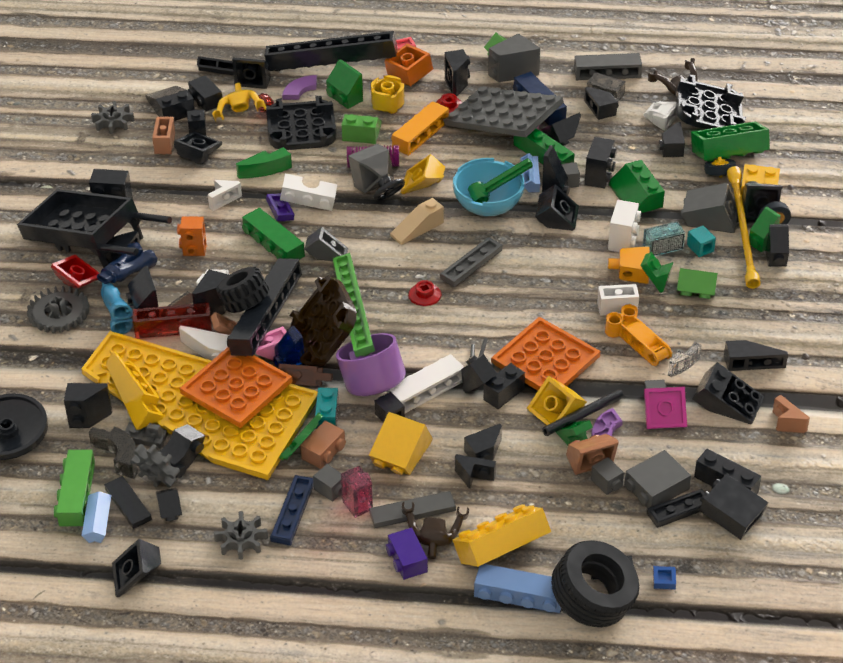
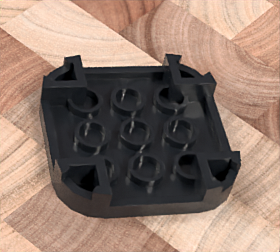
[676,75,746,129]
[266,96,337,150]

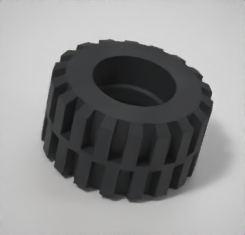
[216,267,269,313]

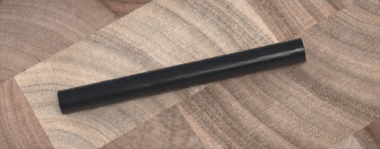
[542,389,624,436]

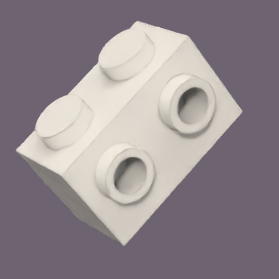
[597,284,639,316]

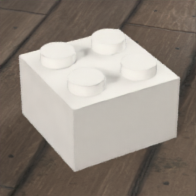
[608,200,641,252]

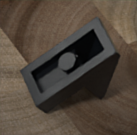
[455,454,496,489]

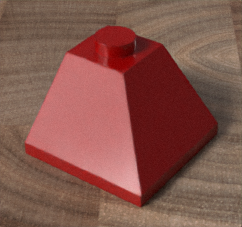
[51,255,100,288]

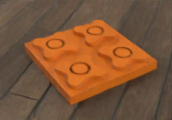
[491,317,601,390]
[180,347,293,428]

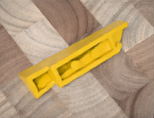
[106,351,164,430]

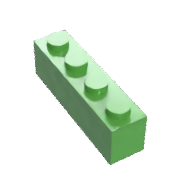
[54,450,95,526]

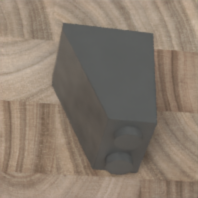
[488,33,540,82]
[681,183,738,233]

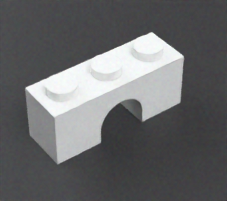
[280,173,337,211]

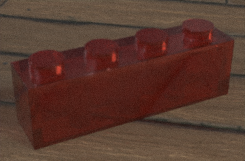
[133,303,212,339]

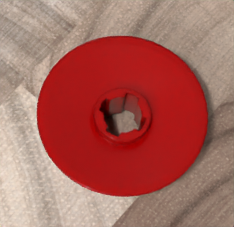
[436,93,463,113]
[408,280,442,306]

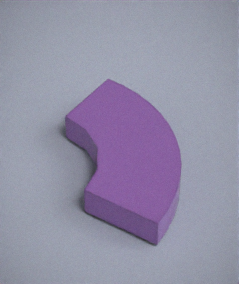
[282,75,317,100]
[591,408,622,437]

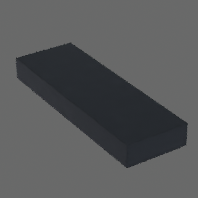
[104,476,152,529]
[647,489,705,528]

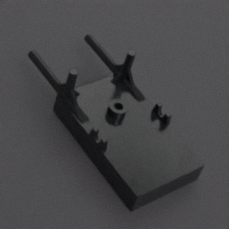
[17,189,172,268]

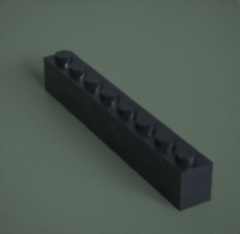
[264,31,398,71]
[227,258,302,356]

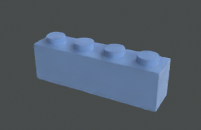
[474,564,561,613]

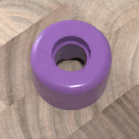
[336,333,406,396]

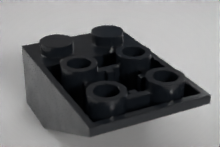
[692,362,764,424]

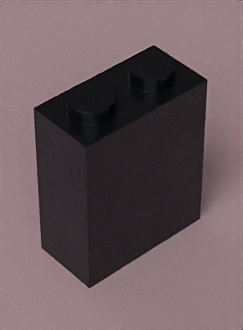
[699,473,769,540]

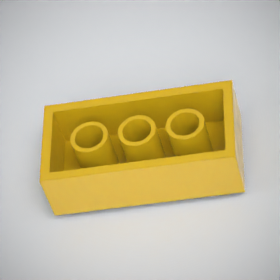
[452,504,552,567]

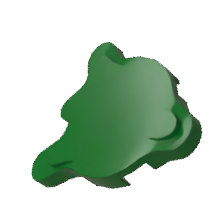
[279,413,323,461]

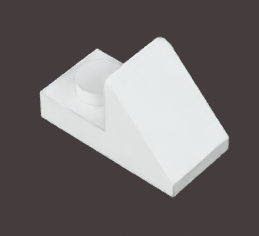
[208,180,242,211]

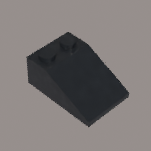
[145,86,195,121]

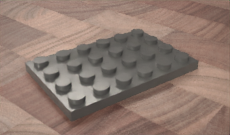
[443,86,564,137]

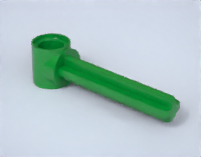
[468,158,533,203]

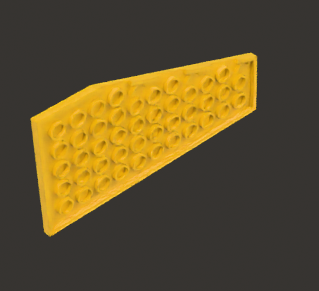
[81,331,318,480]

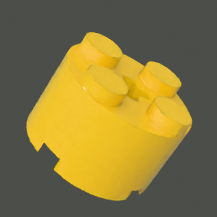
[371,75,405,114]

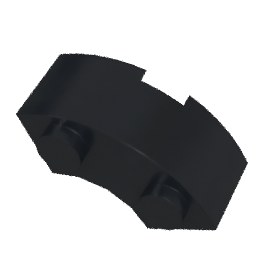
[160,424,205,478]

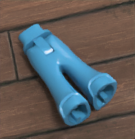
[101,283,133,334]

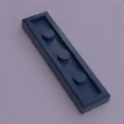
[270,475,314,546]

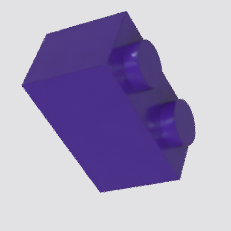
[386,527,428,580]

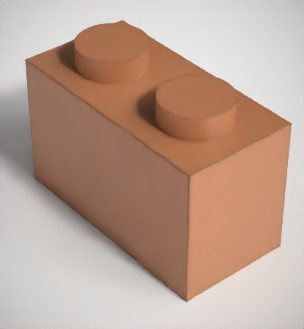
[152,117,176,155]
[300,421,346,469]

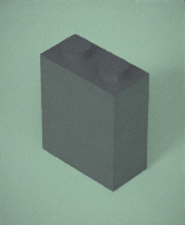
[624,450,691,508]

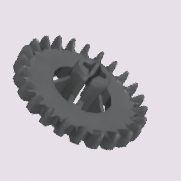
[27,286,90,333]

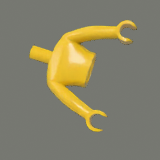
[212,83,266,122]

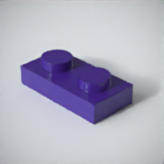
[266,193,295,221]

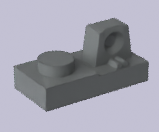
[122,422,168,448]

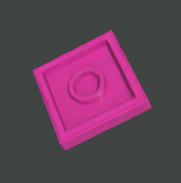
[644,387,687,429]

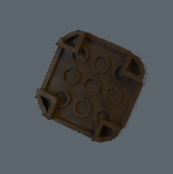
[287,275,357,368]

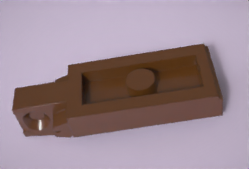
[278,364,333,386]

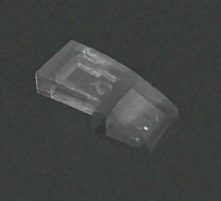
[668,342,702,377]

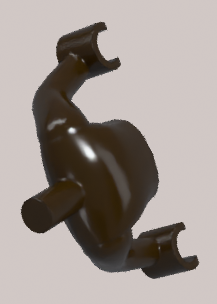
[648,58,698,95]
[401,502,469,559]

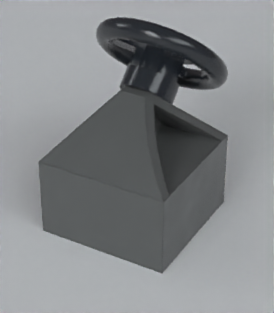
[348,144,405,200]

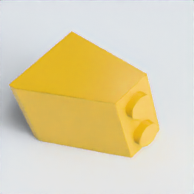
[369,412,433,475]

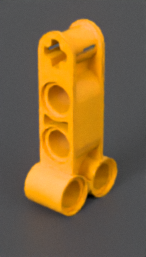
[605,304,672,366]

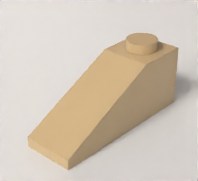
[390,198,444,245]

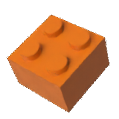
[384,43,433,87]

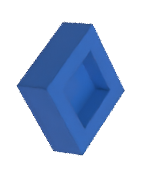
[653,566,676,590]

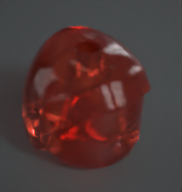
[254,93,274,112]

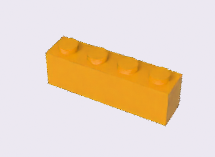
[391,101,449,156]

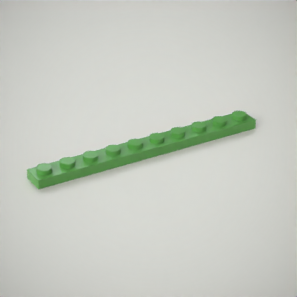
[333,253,375,357]

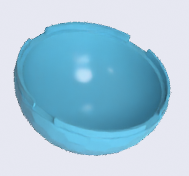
[453,158,524,216]

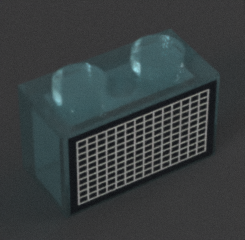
[643,221,685,256]

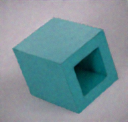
[687,225,716,257]

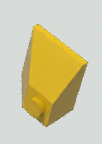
[400,154,445,194]
[526,376,587,425]

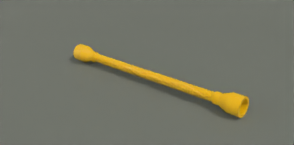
[727,166,761,289]

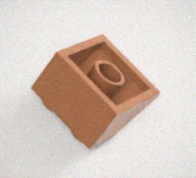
[566,434,619,475]

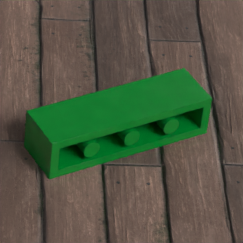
[513,128,575,164]
[242,207,305,260]

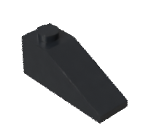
[542,146,570,195]
[724,340,788,371]

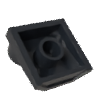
[174,131,222,164]
[742,181,783,220]

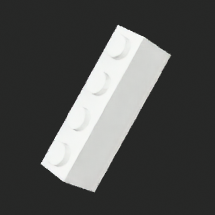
[387,354,464,413]

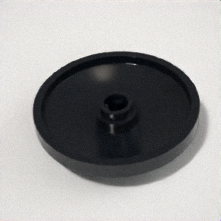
[0,393,48,460]

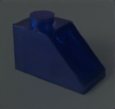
[273,326,305,367]

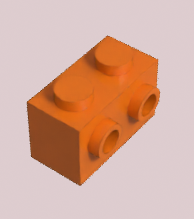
[177,216,207,256]

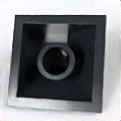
[232,57,271,89]
[540,112,581,146]
[112,539,161,597]

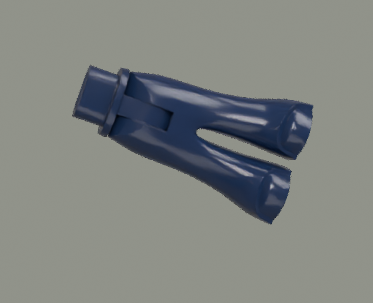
[97,242,158,284]

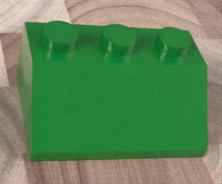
[608,160,665,213]

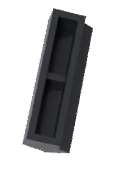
[197,56,234,76]

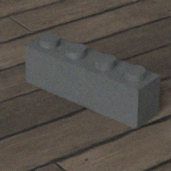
[574,53,642,81]

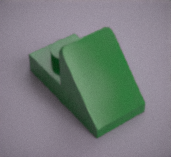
[640,252,673,293]
[556,420,593,446]

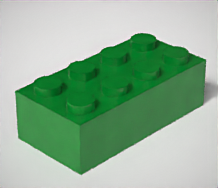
[691,121,770,162]

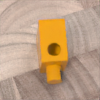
[608,247,650,284]

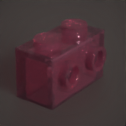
[341,466,373,518]

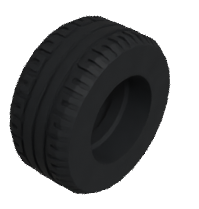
[551,540,640,627]

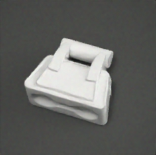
[644,101,678,131]

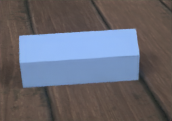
[521,153,540,192]
[82,491,111,543]

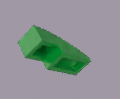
[236,147,292,179]

